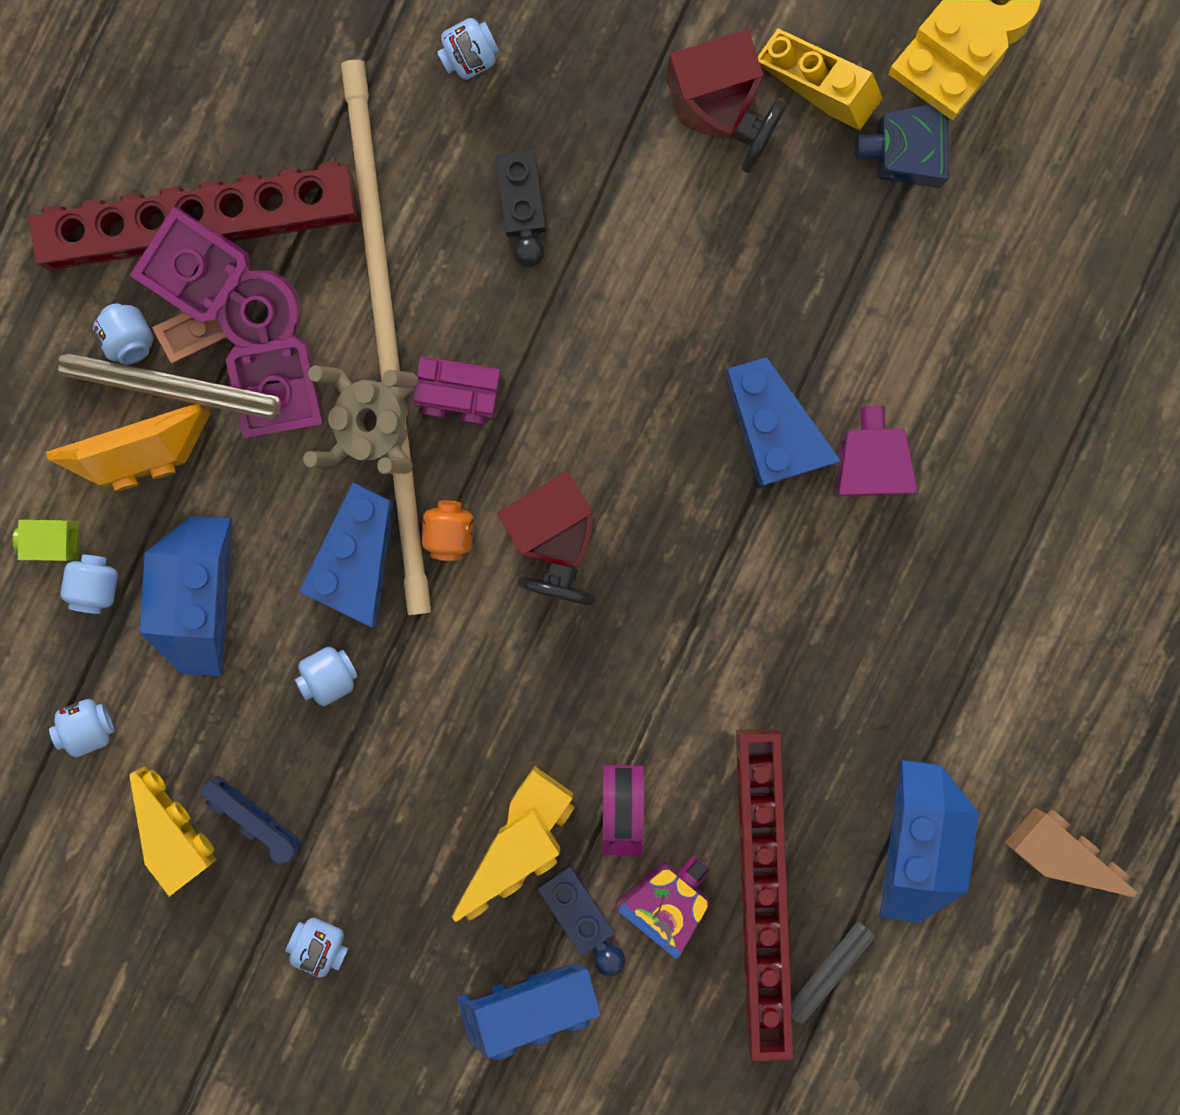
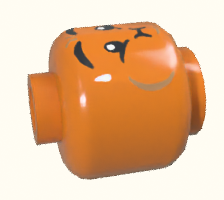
[421,500,475,561]

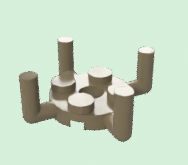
[303,365,418,474]

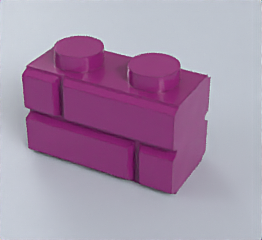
[413,356,502,425]

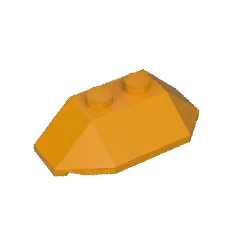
[46,404,211,491]

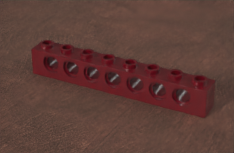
[28,162,360,271]
[736,729,793,1061]

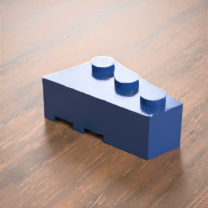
[724,357,841,487]
[299,483,395,627]
[456,963,601,1060]

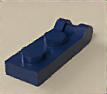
[200,775,301,864]

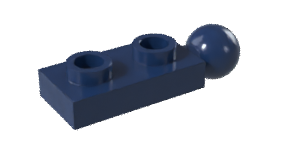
[538,865,626,977]

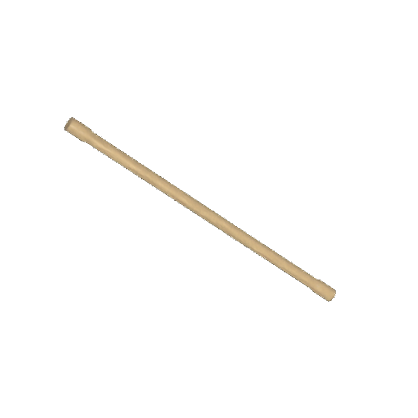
[341,60,431,615]

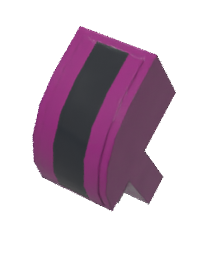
[602,765,644,856]

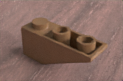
[1005,808,1138,897]

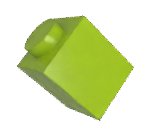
[13,520,80,561]

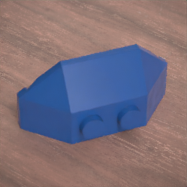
[140,516,232,676]
[879,759,979,923]

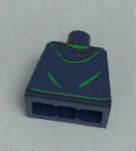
[855,104,950,188]

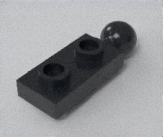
[495,150,546,267]

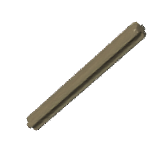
[58,354,281,419]

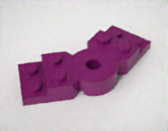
[130,207,324,439]

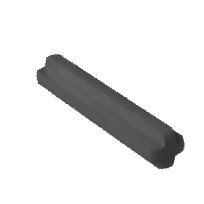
[791,922,875,1024]

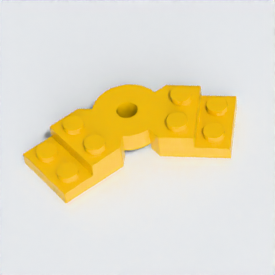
[889,0,1041,121]

